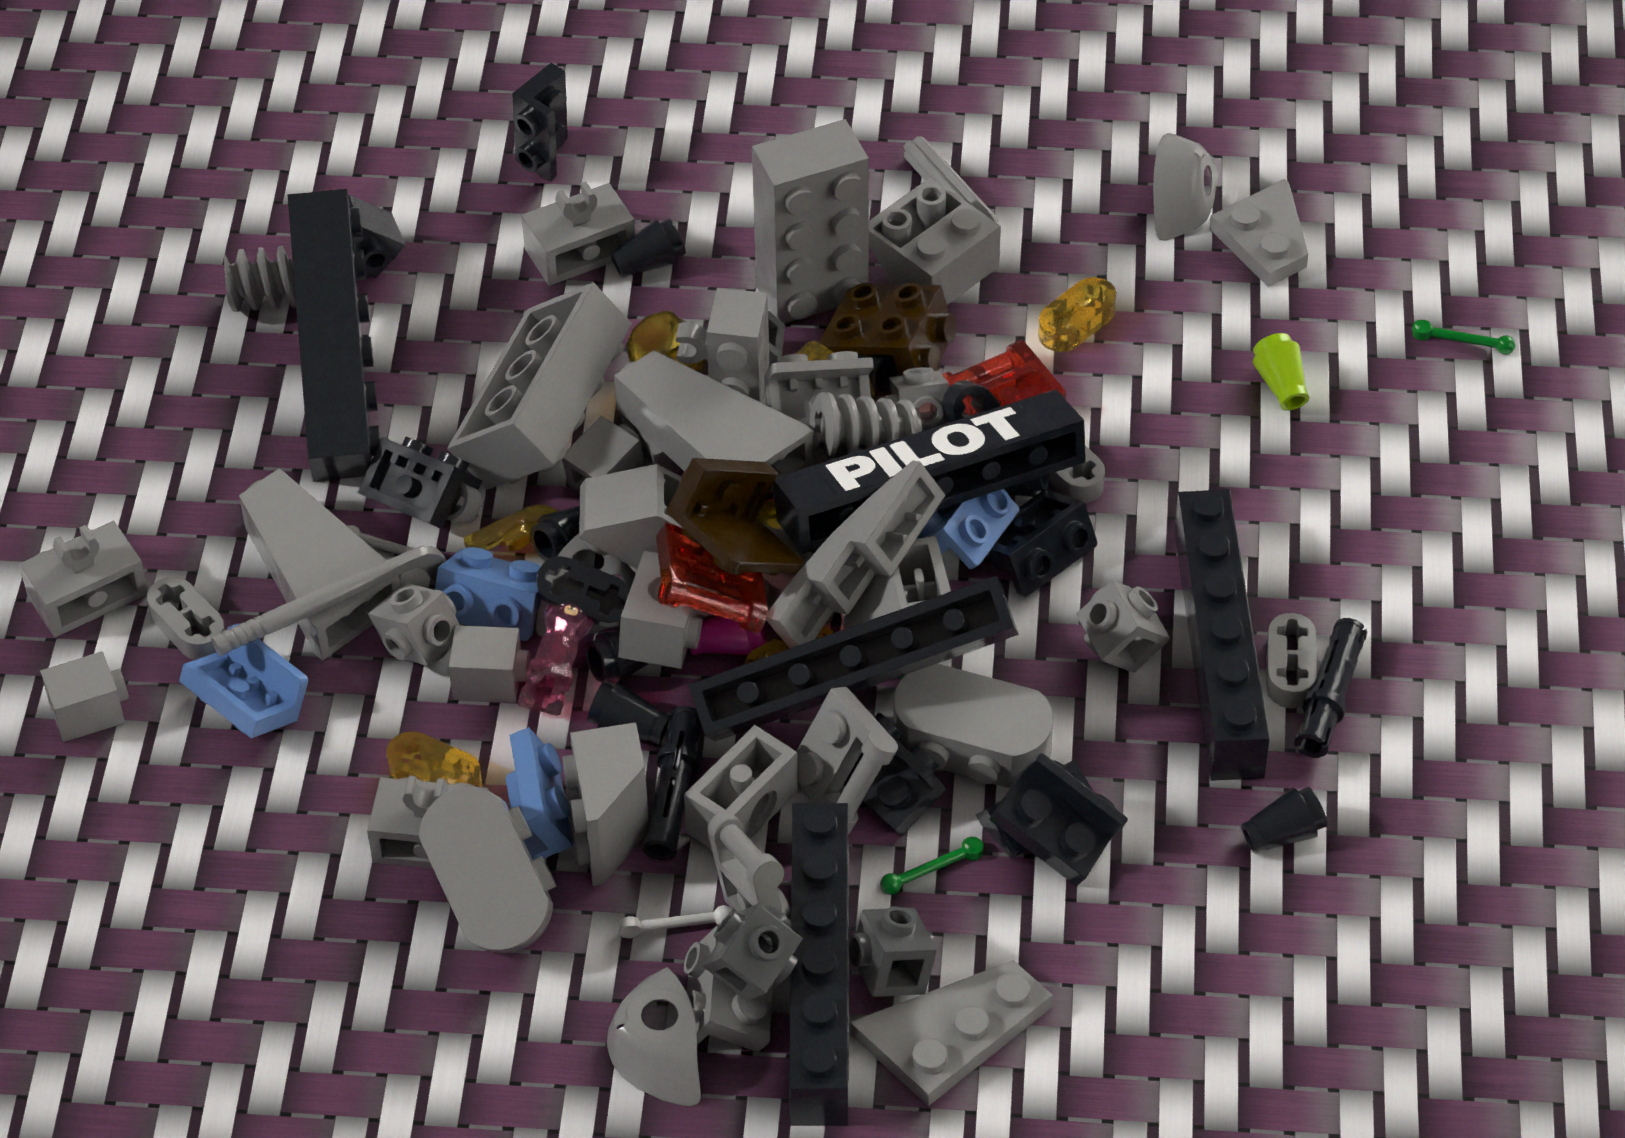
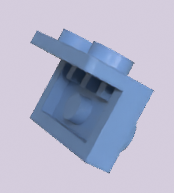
[917,489,1019,569]
[435,547,547,641]
[179,624,308,739]
[506,727,573,860]

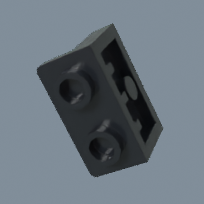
[512,63,568,181]
[357,436,483,529]
[982,490,1098,597]
[843,712,946,837]
[989,753,1128,887]

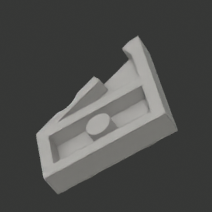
[1209,179,1308,287]

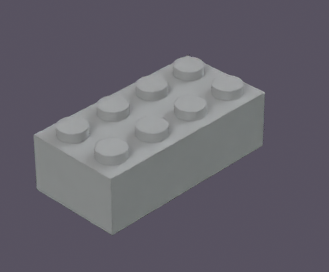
[752,119,869,324]
[447,282,632,490]

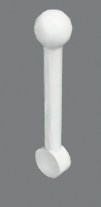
[618,905,733,938]

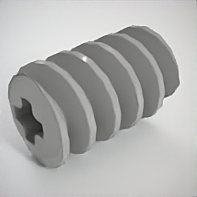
[224,246,296,312]
[809,392,922,459]

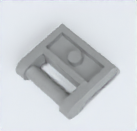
[797,687,898,834]
[708,812,791,919]

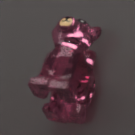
[517,603,593,716]

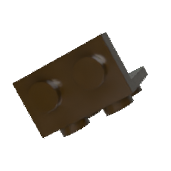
[820,283,956,376]
[666,458,804,576]

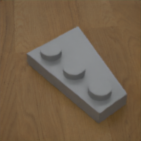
[850,960,1053,1106]

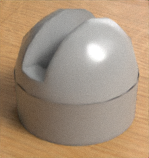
[446,482,484,523]

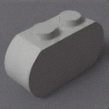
[894,663,1053,788]
[419,787,556,953]

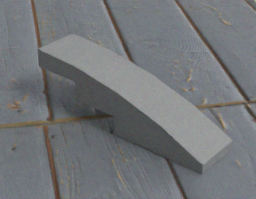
[764,460,945,648]

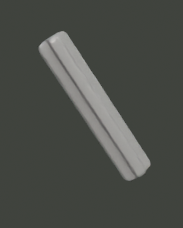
[904,136,998,223]

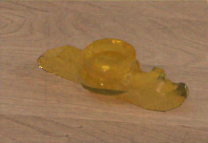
[463,504,558,552]

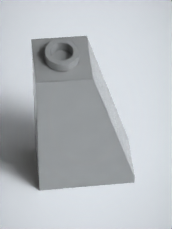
[614,351,813,493]
[239,468,401,661]

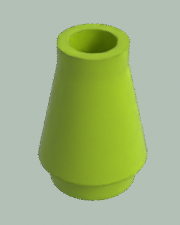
[1252,333,1310,411]

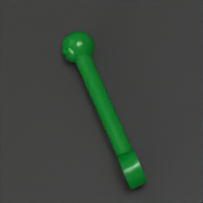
[1412,319,1516,355]
[880,837,984,895]

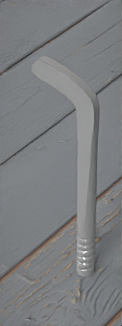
[211,546,447,656]

